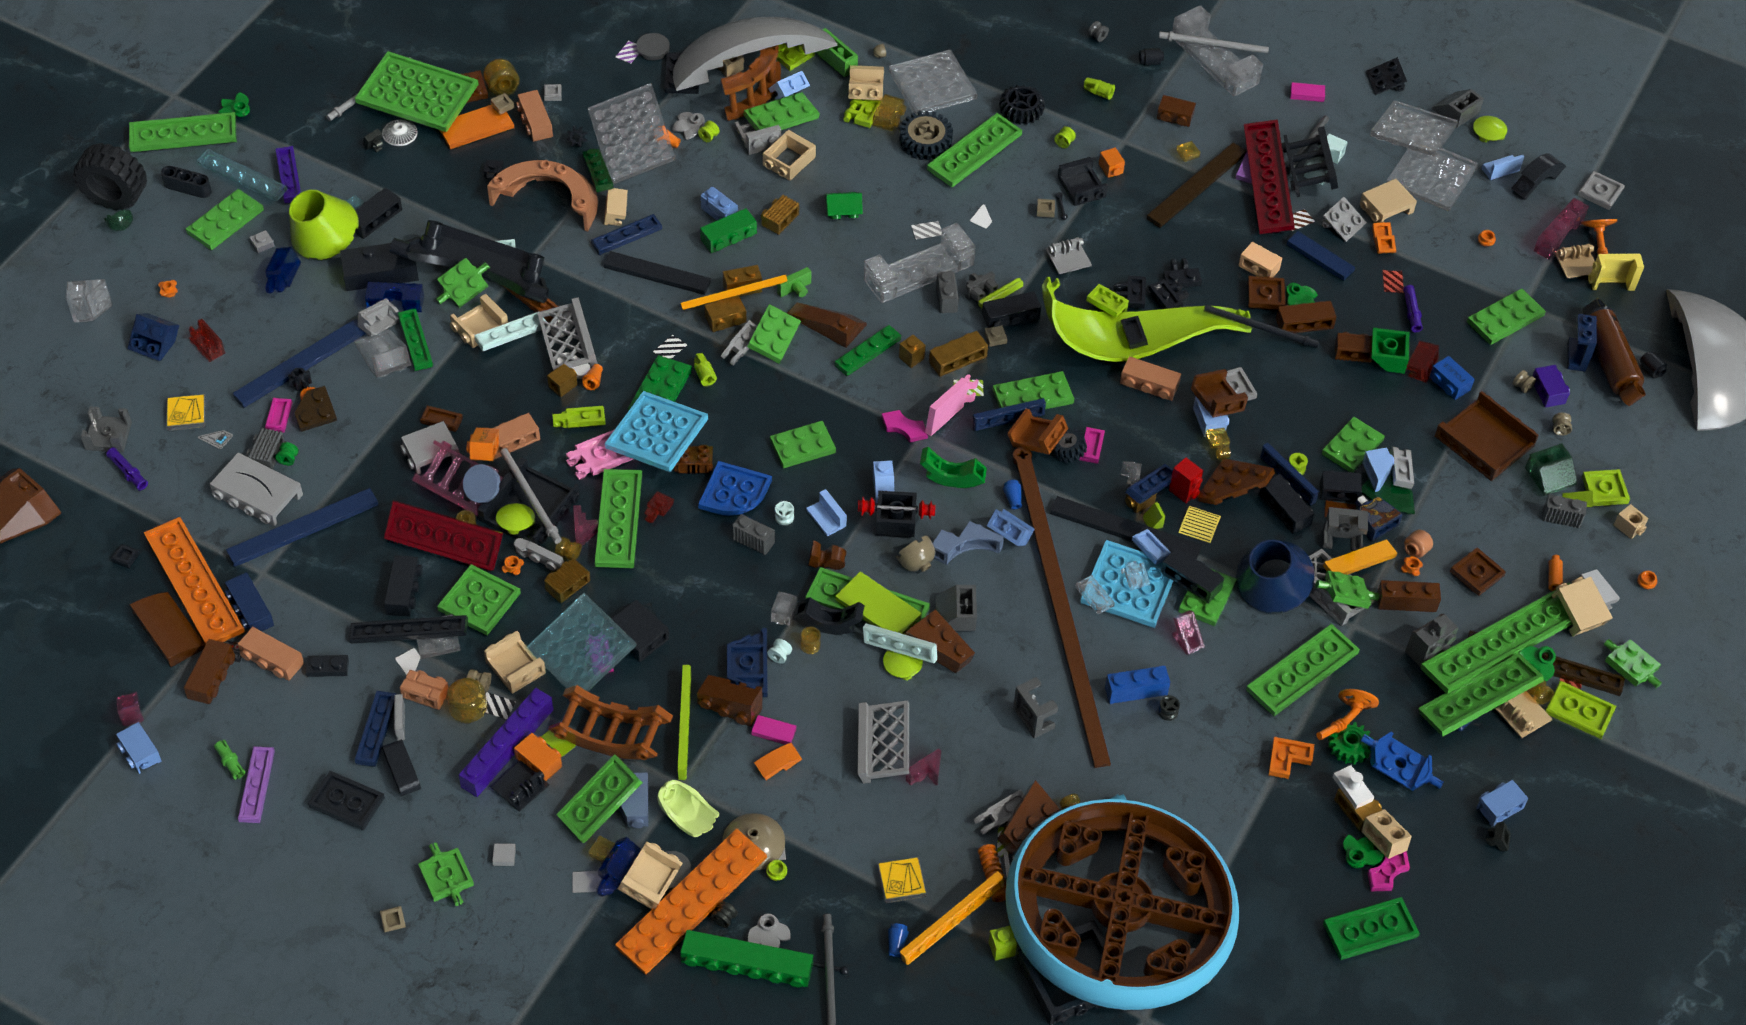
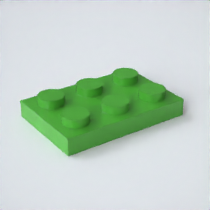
[747,304,801,364]
[1322,417,1385,473]
[770,421,836,469]
[1179,568,1237,627]

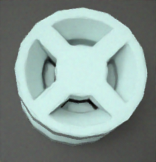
[775,501,794,526]
[767,639,792,664]

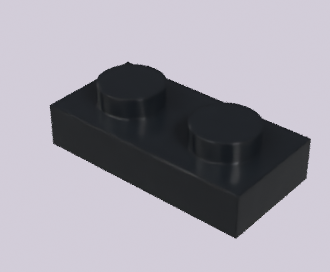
[306,655,349,677]

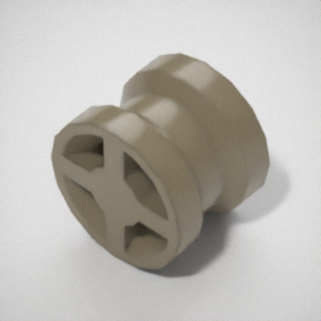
[1513,370,1536,393]
[1552,413,1572,436]

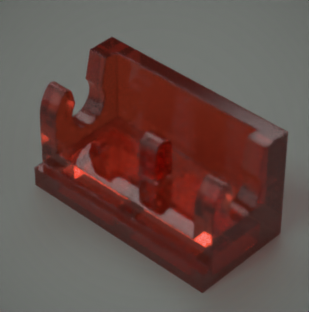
[189,319,225,362]
[1407,341,1439,383]

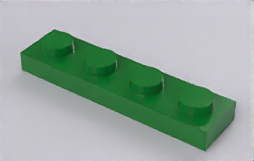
[398,308,433,371]
[835,325,901,376]

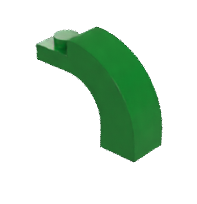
[920,447,987,488]

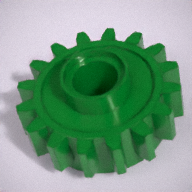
[1328,722,1373,765]

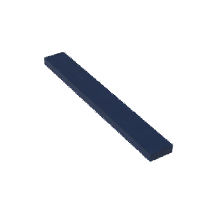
[233,319,367,408]
[226,488,379,567]

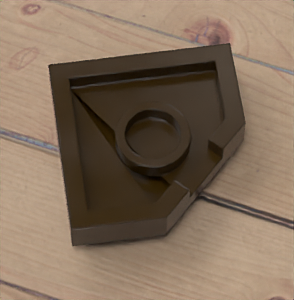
[295,386,337,432]

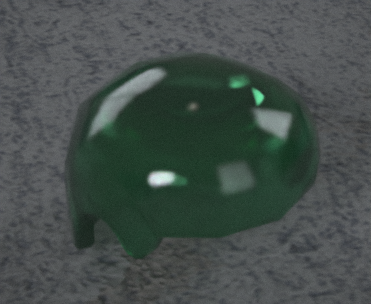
[104,210,133,231]

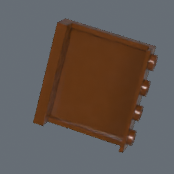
[1434,391,1539,481]

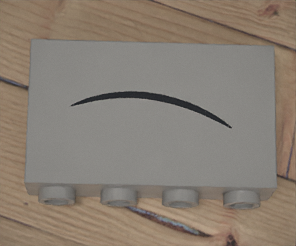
[210,452,303,526]

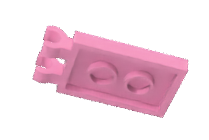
[925,374,979,436]
[566,429,633,480]

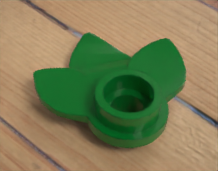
[218,92,250,117]
[1286,283,1318,306]
[1519,646,1556,682]
[1343,835,1384,868]

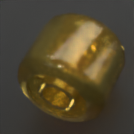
[484,59,520,96]
[446,678,487,723]

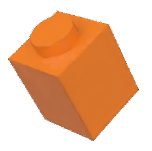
[1099,147,1125,178]

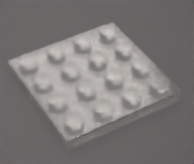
[889,49,977,115]
[1370,100,1458,157]
[1386,137,1479,211]

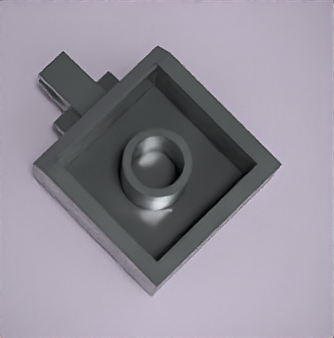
[1405,614,1458,668]

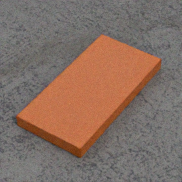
[439,105,514,149]

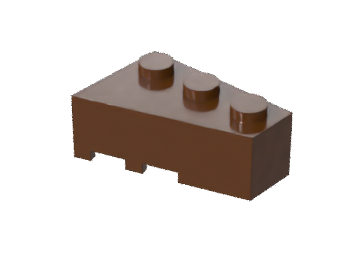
[905,609,975,673]
[697,675,762,727]
[997,780,1061,854]

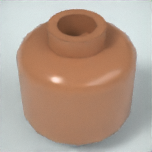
[1404,529,1433,558]

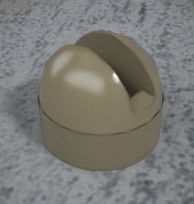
[873,44,886,58]

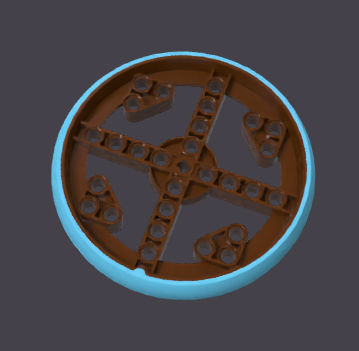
[1006,799,1239,1010]

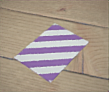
[616,41,638,63]

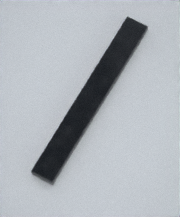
[1050,496,1202,560]

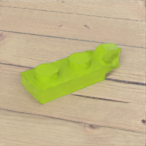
[552,406,606,428]

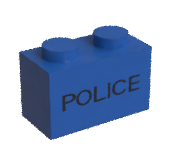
[1430,356,1474,400]

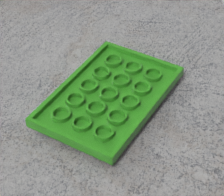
[355,51,479,132]

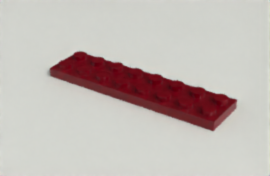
[1244,119,1295,234]

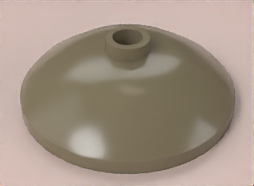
[722,813,785,871]

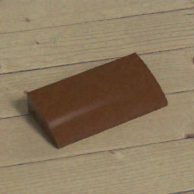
[130,592,205,667]

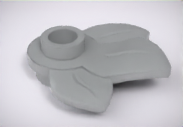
[672,112,705,140]
[748,913,790,948]

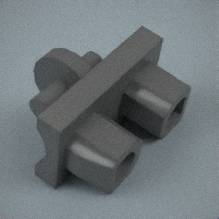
[965,271,998,302]

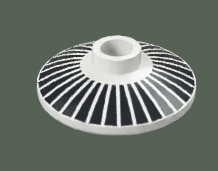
[382,120,417,146]

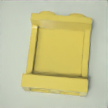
[1588,254,1644,291]

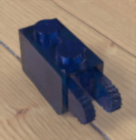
[265,247,301,294]
[596,837,642,897]

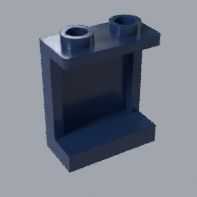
[1567,314,1597,372]

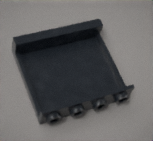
[477,457,580,546]

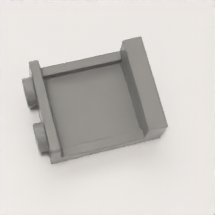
[400,421,460,475]

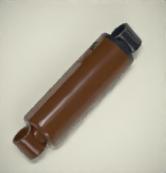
[1582,298,1646,406]

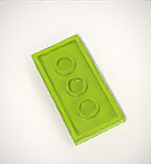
[835,571,922,634]

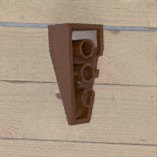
[787,302,867,348]

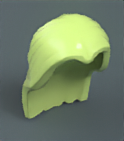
[657,780,719,837]

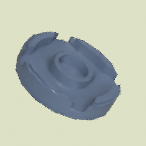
[463,464,500,503]

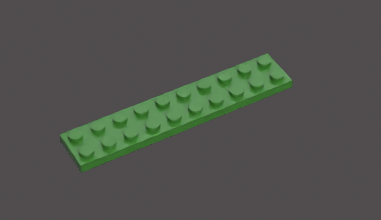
[1421,583,1573,694]

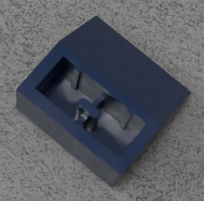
[127,313,179,361]

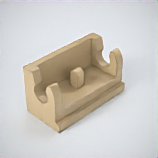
[604,188,628,226]

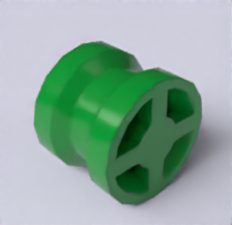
[276,442,299,466]

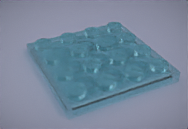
[526,593,637,691]

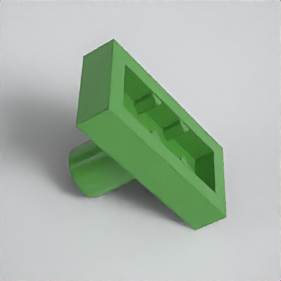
[777,267,811,297]

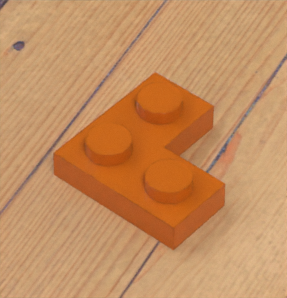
[1268,737,1315,779]

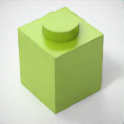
[989,926,1017,961]

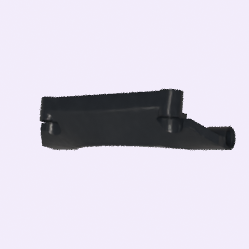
[389,220,549,304]

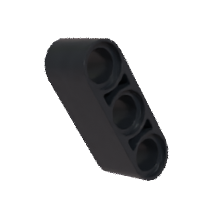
[161,166,212,198]
[382,739,421,796]

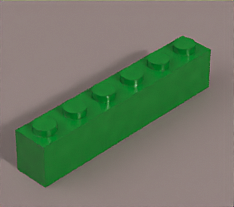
[681,930,813,988]

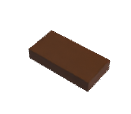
[420,405,463,432]

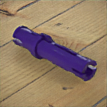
[1403,285,1423,332]
[106,447,148,490]

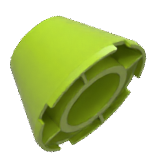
[289,190,359,260]

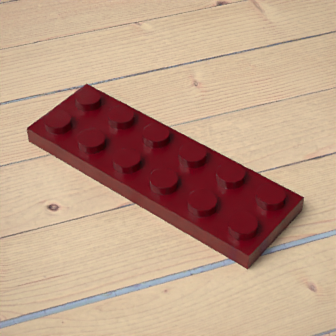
[384,501,503,571]

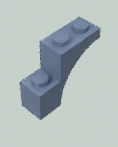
[933,521,1004,565]

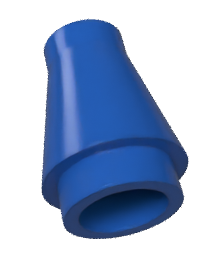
[1003,480,1022,510]
[888,923,909,957]

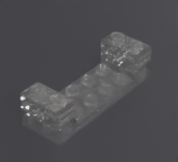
[1172,5,1263,97]
[864,223,975,304]

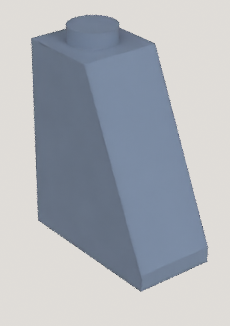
[618,772,649,828]

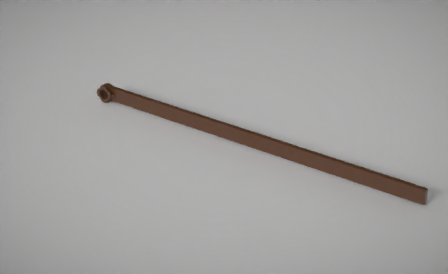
[1013,447,1111,768]

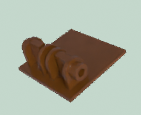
[675,445,713,473]

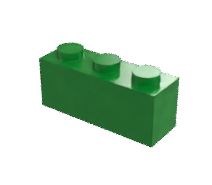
[700,208,757,253]

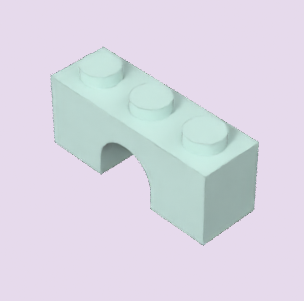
[1304,134,1347,185]

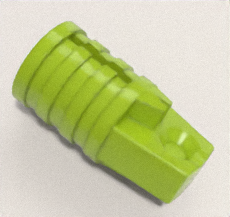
[1084,77,1115,100]
[694,353,717,386]

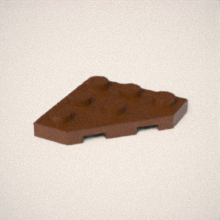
[1197,458,1275,505]

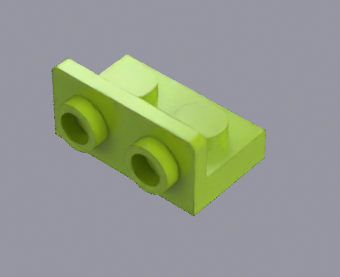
[1086,284,1129,318]

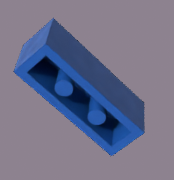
[1105,666,1170,704]

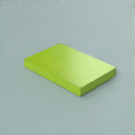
[1545,681,1616,739]

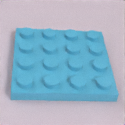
[605,391,709,472]
[1081,540,1173,628]

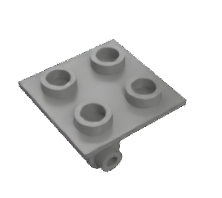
[1322,197,1367,242]
[1045,237,1092,274]

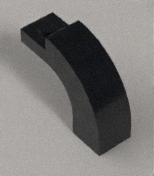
[1511,153,1566,200]
[793,597,865,635]

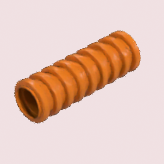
[978,844,1006,902]

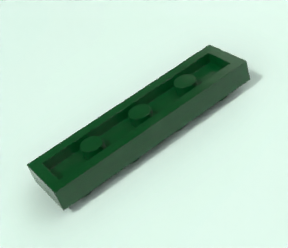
[582,149,614,192]

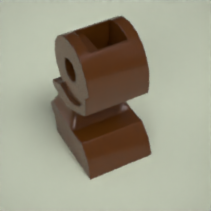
[808,540,846,570]

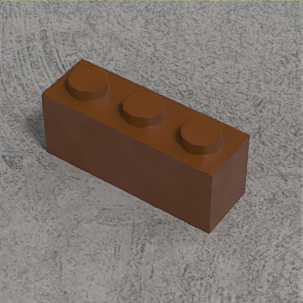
[1276,301,1337,333]
[1377,580,1441,612]
[184,639,235,705]

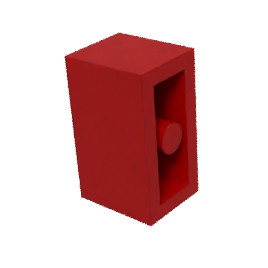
[1169,458,1203,503]

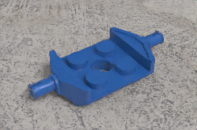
[1360,732,1444,791]

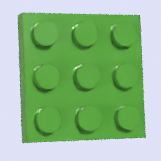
[437,564,521,636]

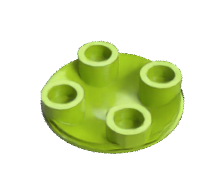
[1473,116,1507,142]
[496,503,535,535]
[883,650,923,681]

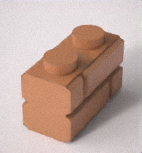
[400,670,449,710]

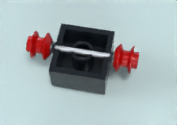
[858,490,936,537]

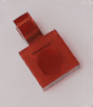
[645,491,674,523]

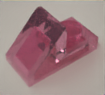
[573,505,598,548]
[1172,610,1205,655]
[117,692,144,726]
[906,748,941,786]

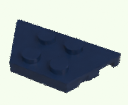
[727,628,768,697]

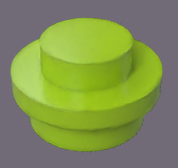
[766,860,787,881]

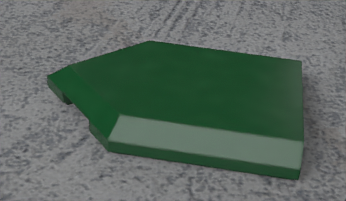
[1362,474,1415,514]

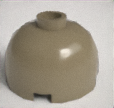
[896,536,936,572]

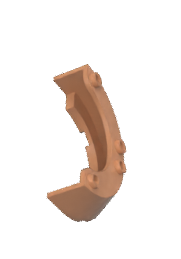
[487,160,598,232]

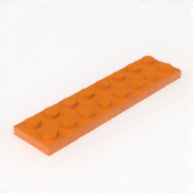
[144,517,245,645]
[615,828,767,975]

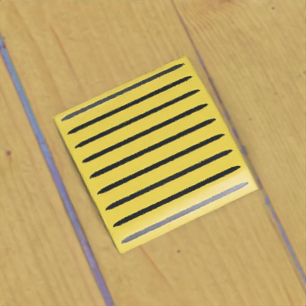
[1179,506,1221,543]

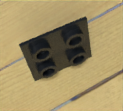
[1366,57,1407,95]
[491,760,549,812]

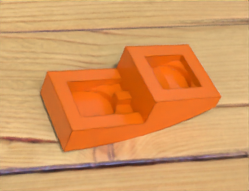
[1372,222,1396,254]
[754,743,802,780]

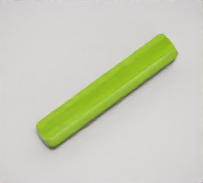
[978,278,1023,309]

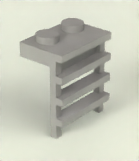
[735,122,781,155]

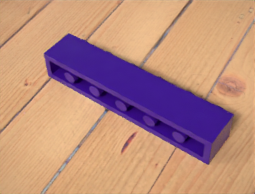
[459,688,553,797]

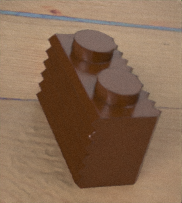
[1157,95,1196,127]
[1335,332,1372,363]

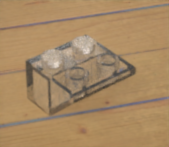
[66,279,112,322]

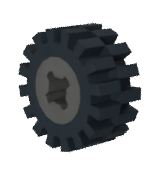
[1053,427,1087,463]

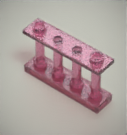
[412,440,503,516]

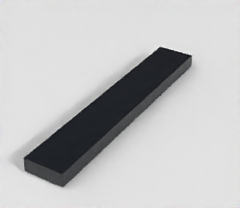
[604,251,711,295]
[349,615,468,644]

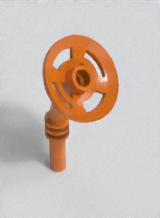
[1581,219,1617,254]
[1316,689,1379,740]

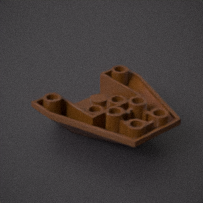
[0,468,61,543]

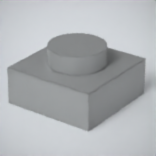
[249,230,274,253]

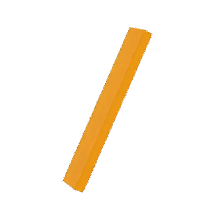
[681,275,788,310]
[900,871,1004,965]

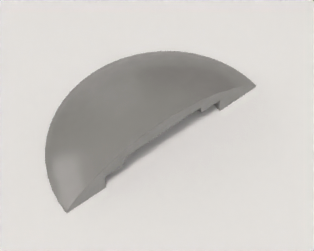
[673,17,837,91]
[1666,289,1746,431]

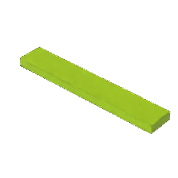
[678,665,691,780]

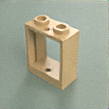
[763,130,816,181]

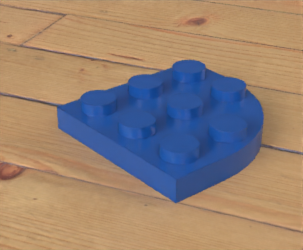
[698,461,772,516]

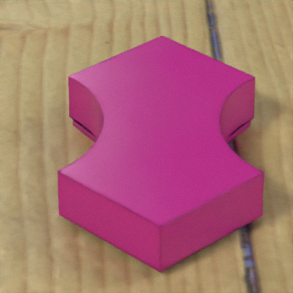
[882,410,928,442]
[1367,851,1410,892]

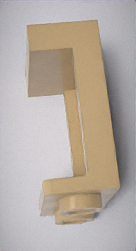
[848,65,884,100]
[1360,179,1417,223]
[450,294,508,348]
[1552,577,1613,637]
[484,631,546,694]
[618,841,683,909]

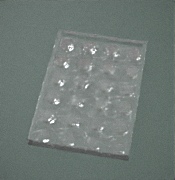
[588,83,677,184]

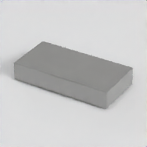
[394,694,405,740]

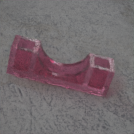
[1534,198,1589,260]

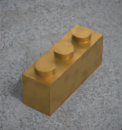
[929,331,988,377]

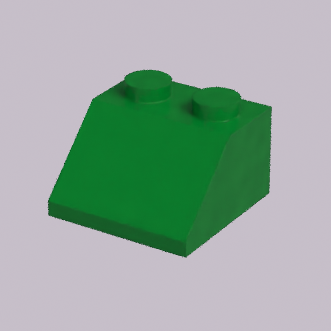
[824,192,863,219]
[1371,328,1410,374]

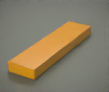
[1323,539,1397,575]

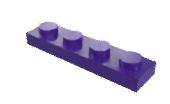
[276,146,301,203]

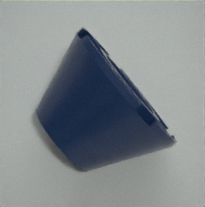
[1236,539,1315,613]

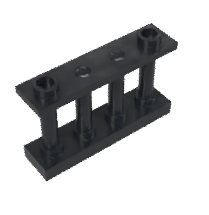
[1282,126,1338,197]

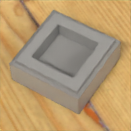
[544,84,562,101]
[493,844,516,866]

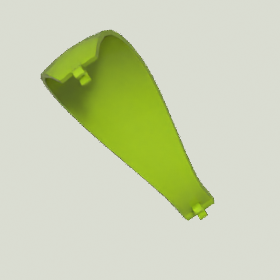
[1041,277,1252,362]

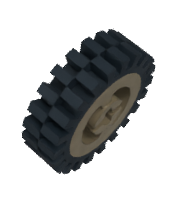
[899,111,953,160]

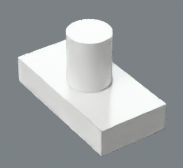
[1333,765,1374,809]

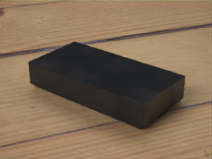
[1121,316,1148,349]

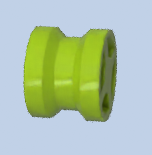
[698,120,720,143]
[1054,126,1076,148]
[1289,453,1308,475]

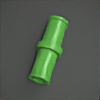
[214,740,245,780]

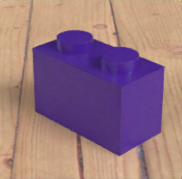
[1532,365,1570,408]

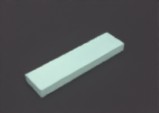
[474,312,547,351]
[863,623,937,663]

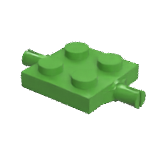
[436,258,490,308]
[1315,571,1380,609]
[1604,639,1662,689]
[418,843,474,906]

